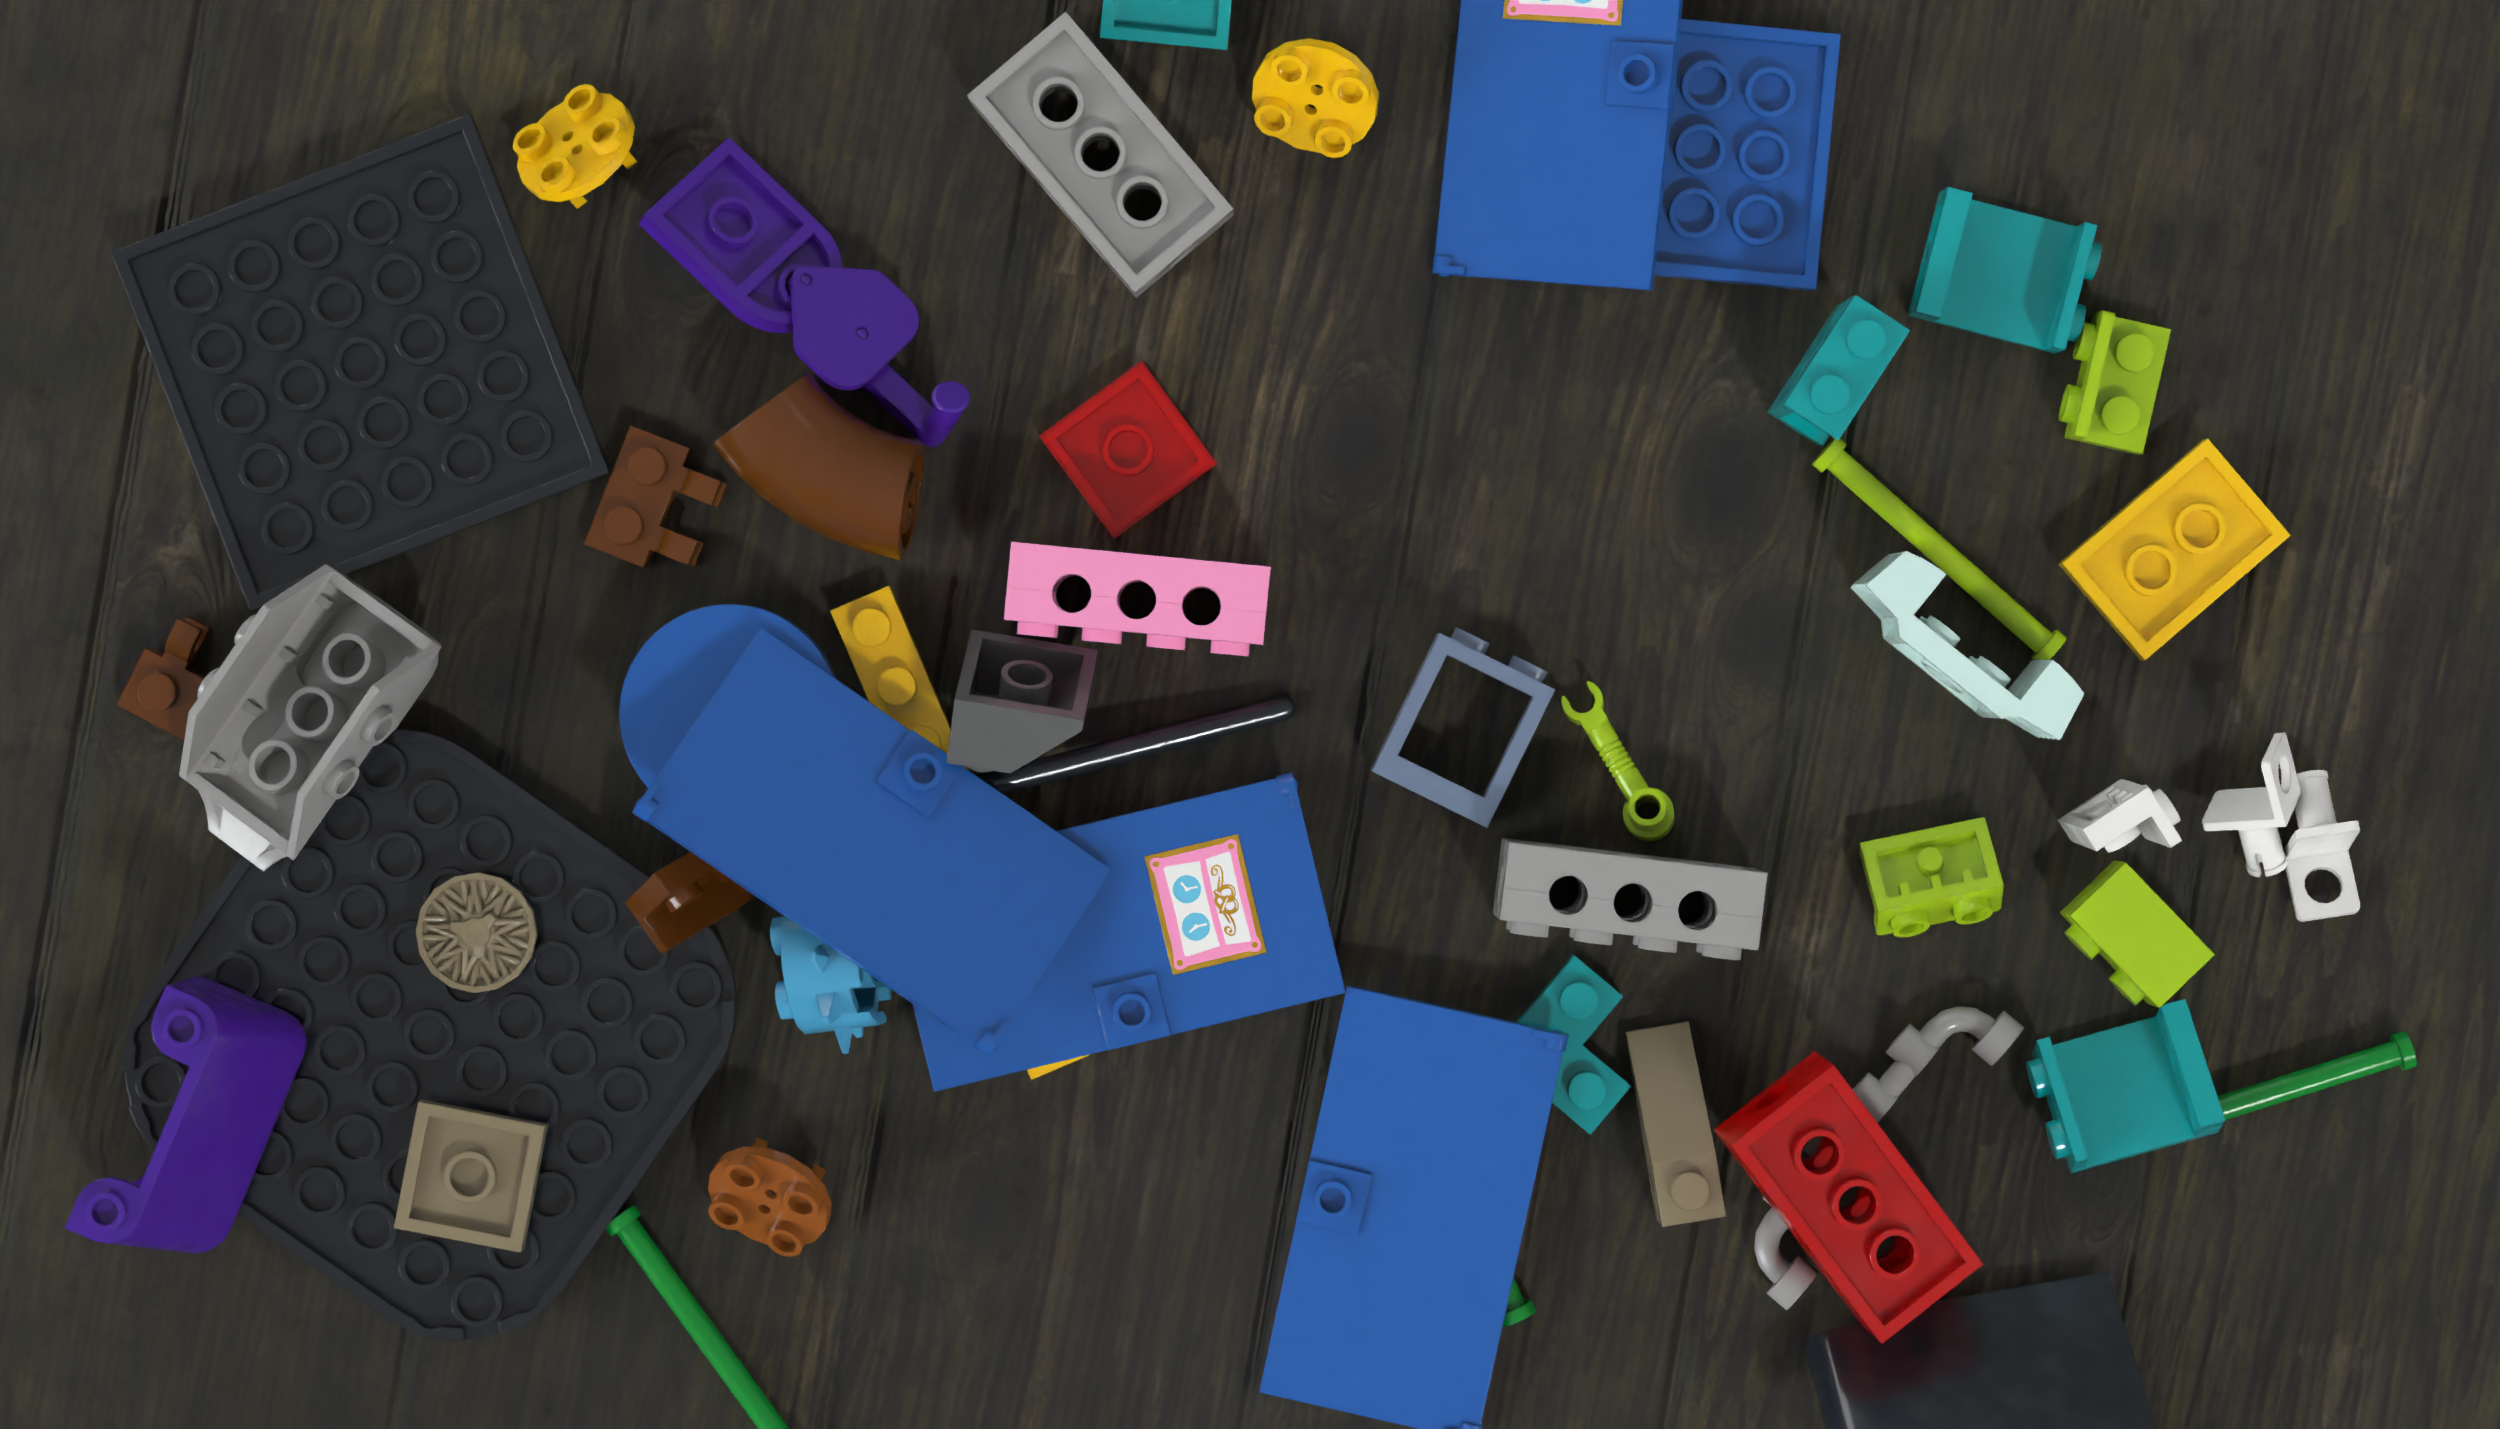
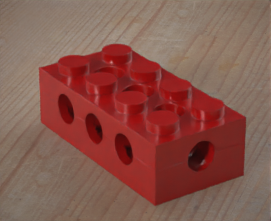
[1714,1051,1983,1344]

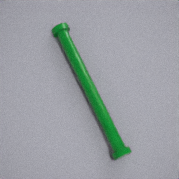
[2125,1030,2417,1159]
[606,1204,790,1429]

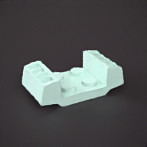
[1850,551,2084,740]

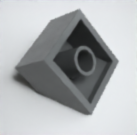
[946,629,1098,774]

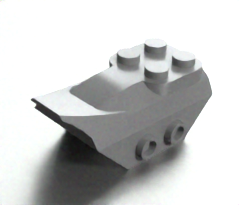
[179,564,442,872]

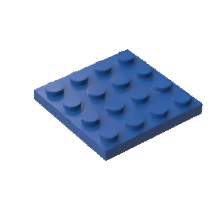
[1655,19,1841,291]

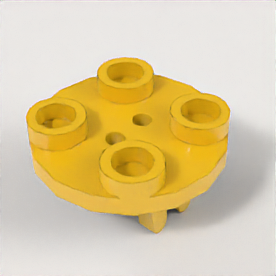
[1252,38,1379,158]
[513,84,637,209]

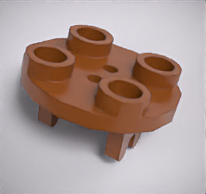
[708,1137,832,1257]

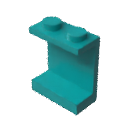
[1907,187,2102,354]
[1767,295,1910,447]
[2026,999,2225,1174]

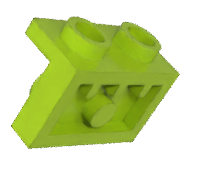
[2059,310,2171,455]
[1859,817,2004,937]

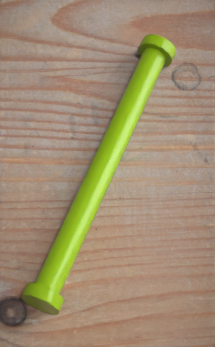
[1812,438,2067,660]

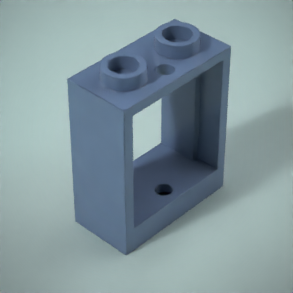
[1370,627,1555,828]

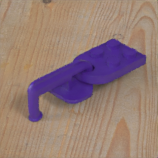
[639,137,970,448]

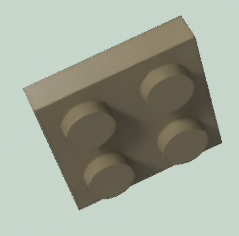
[394,1100,548,1253]

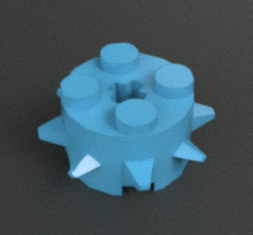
[770,916,892,1054]

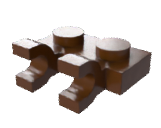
[584,425,729,568]
[117,616,212,740]

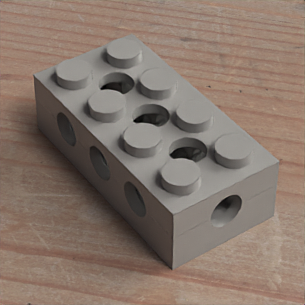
[967,11,1233,298]
[1493,838,1768,960]

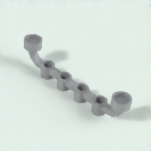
[1754,1006,2024,1310]

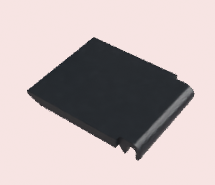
[1804,1272,2157,1429]

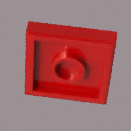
[1039,361,1217,539]

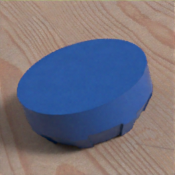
[619,604,836,788]

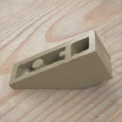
[1625,1021,1726,1227]

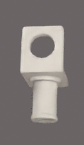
[2202,733,2301,877]
[2284,770,2360,922]

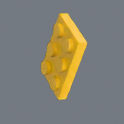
[2058,438,2291,660]

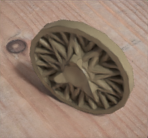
[416,872,538,993]

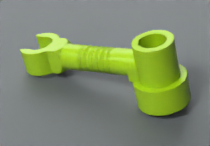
[1561,681,1675,842]

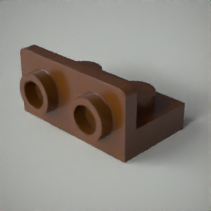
[625,852,756,953]

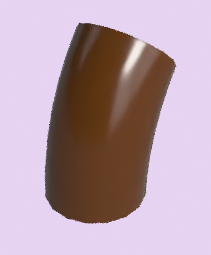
[712,373,924,561]

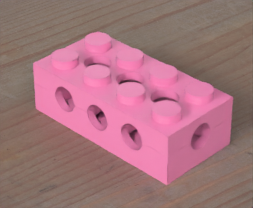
[1004,542,1271,656]

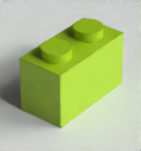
[2060,860,2215,1008]

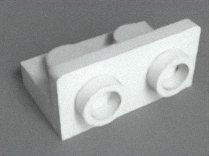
[2058,779,2182,853]

